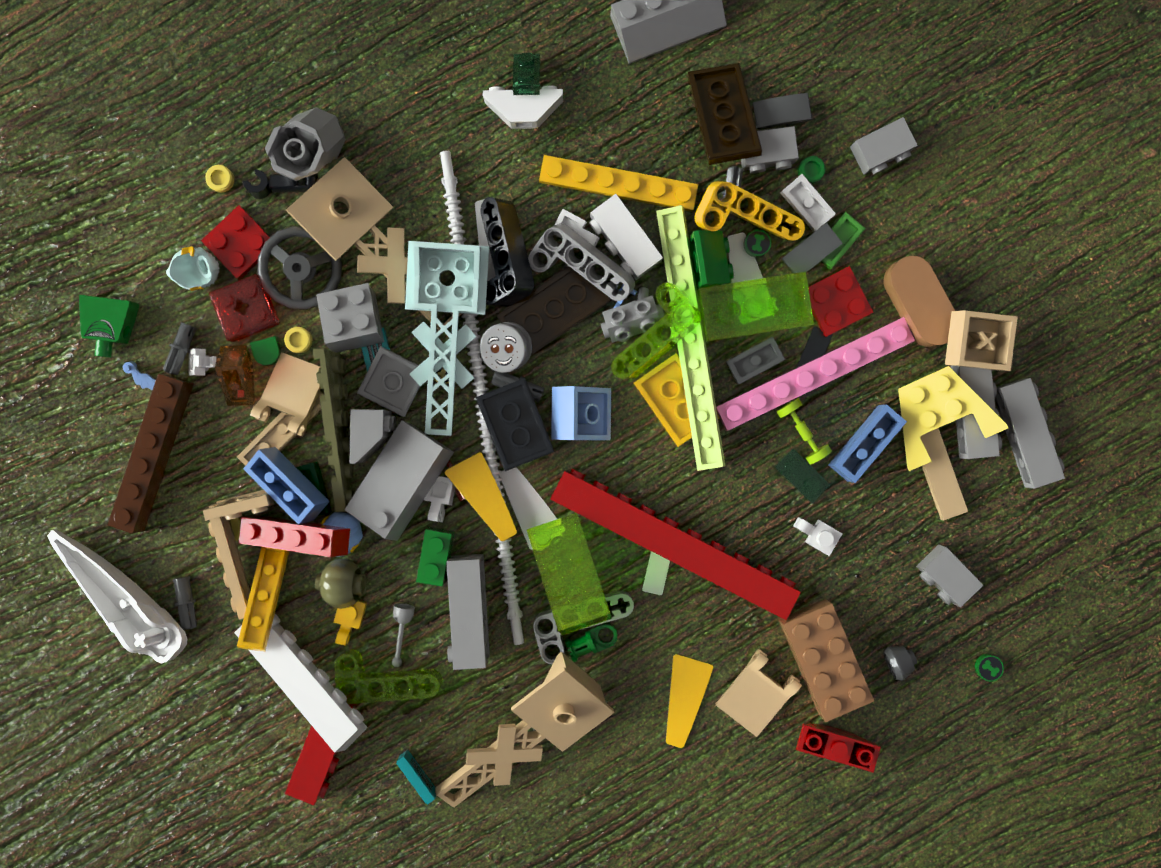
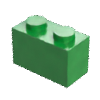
[416,527,455,587]

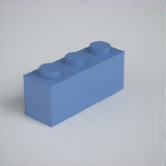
[828,404,907,483]
[243,447,330,525]

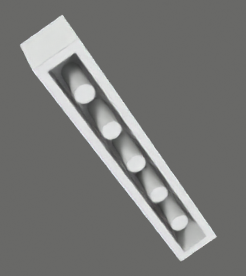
[234,614,368,753]

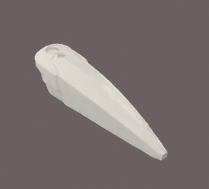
[47,529,187,663]

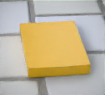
[633,353,719,447]

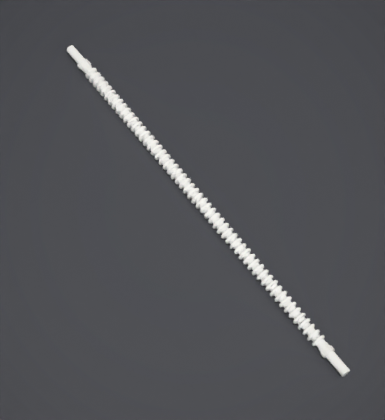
[440,151,524,645]

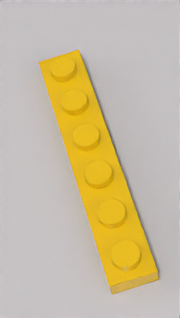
[539,155,698,212]

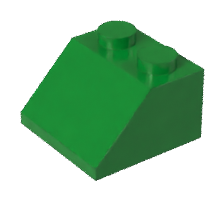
[689,230,734,291]

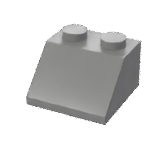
[350,409,396,464]

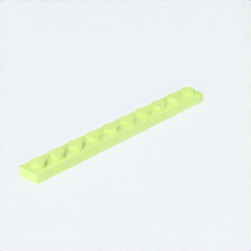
[656,205,725,471]

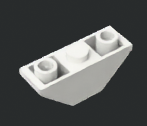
[483,86,563,129]

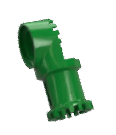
[565,622,618,662]

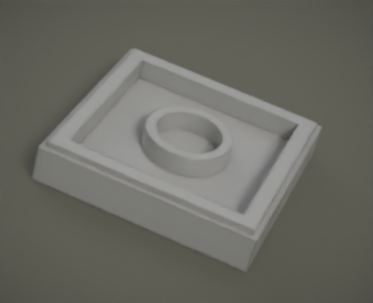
[357,346,420,417]

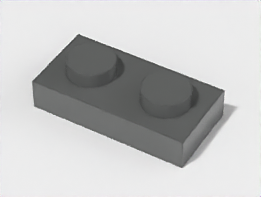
[725,337,785,385]

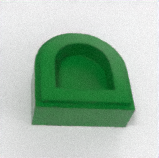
[250,336,281,366]

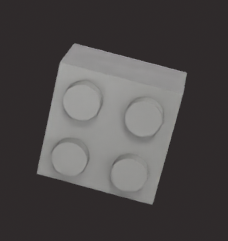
[316,283,384,353]

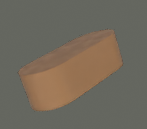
[884,256,955,347]

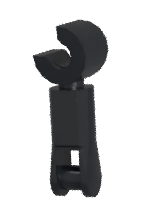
[243,169,318,199]

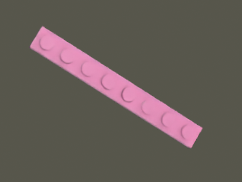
[716,317,915,431]

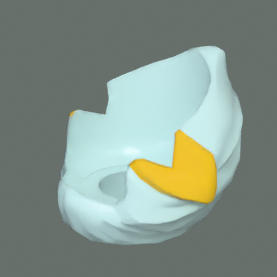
[166,246,220,291]

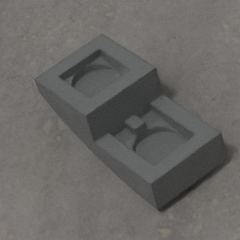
[753,93,812,130]
[782,223,843,279]

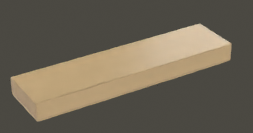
[237,391,323,466]
[921,428,968,520]

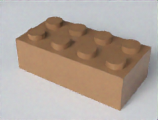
[778,599,874,722]

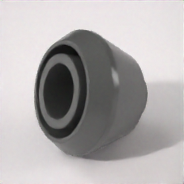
[883,646,917,681]

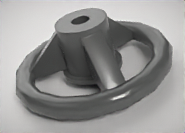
[257,226,342,310]

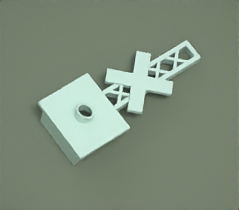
[405,241,489,436]

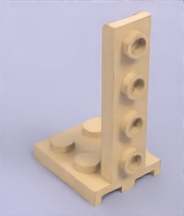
[203,490,275,620]

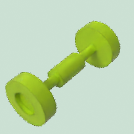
[776,397,832,465]

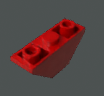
[796,723,881,773]

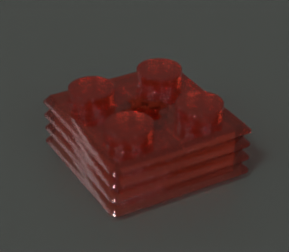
[209,274,280,342]

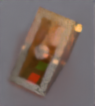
[215,345,255,406]

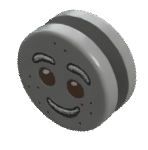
[480,322,532,373]

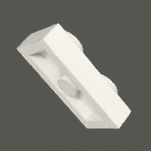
[781,174,836,232]

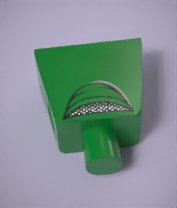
[79,295,140,358]

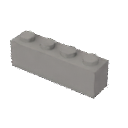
[951,366,1002,459]
[994,378,1065,489]

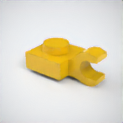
[333,600,367,646]

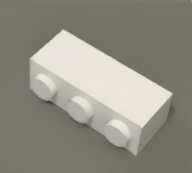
[589,194,663,280]

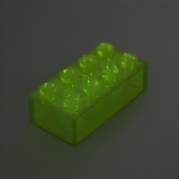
[697,272,814,342]
[527,513,612,636]

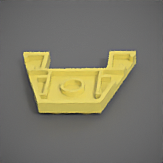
[898,366,1008,471]

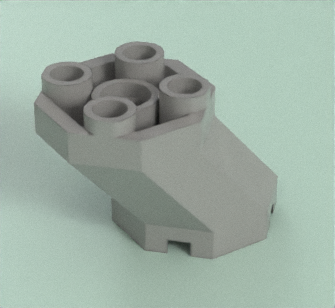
[265,107,346,181]

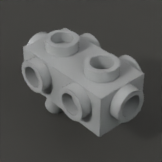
[601,287,665,343]

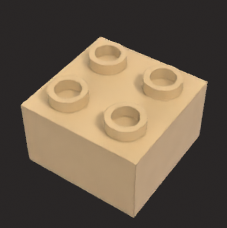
[945,310,1018,371]

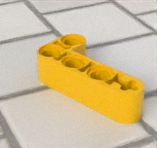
[695,181,805,241]

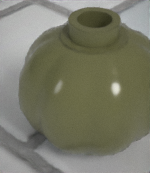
[315,559,367,609]

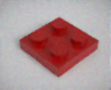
[201,205,270,280]
[801,266,874,337]

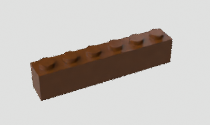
[107,373,194,534]

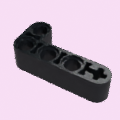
[480,197,534,307]

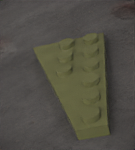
[313,348,354,512]

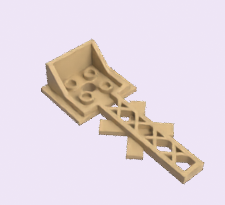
[286,157,461,331]
[435,652,614,807]

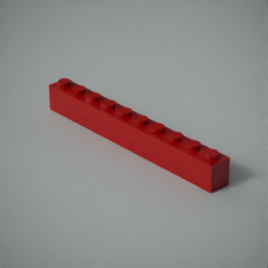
[550,469,801,620]

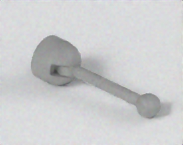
[391,603,415,667]

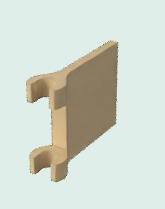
[250,352,321,437]
[715,649,802,737]

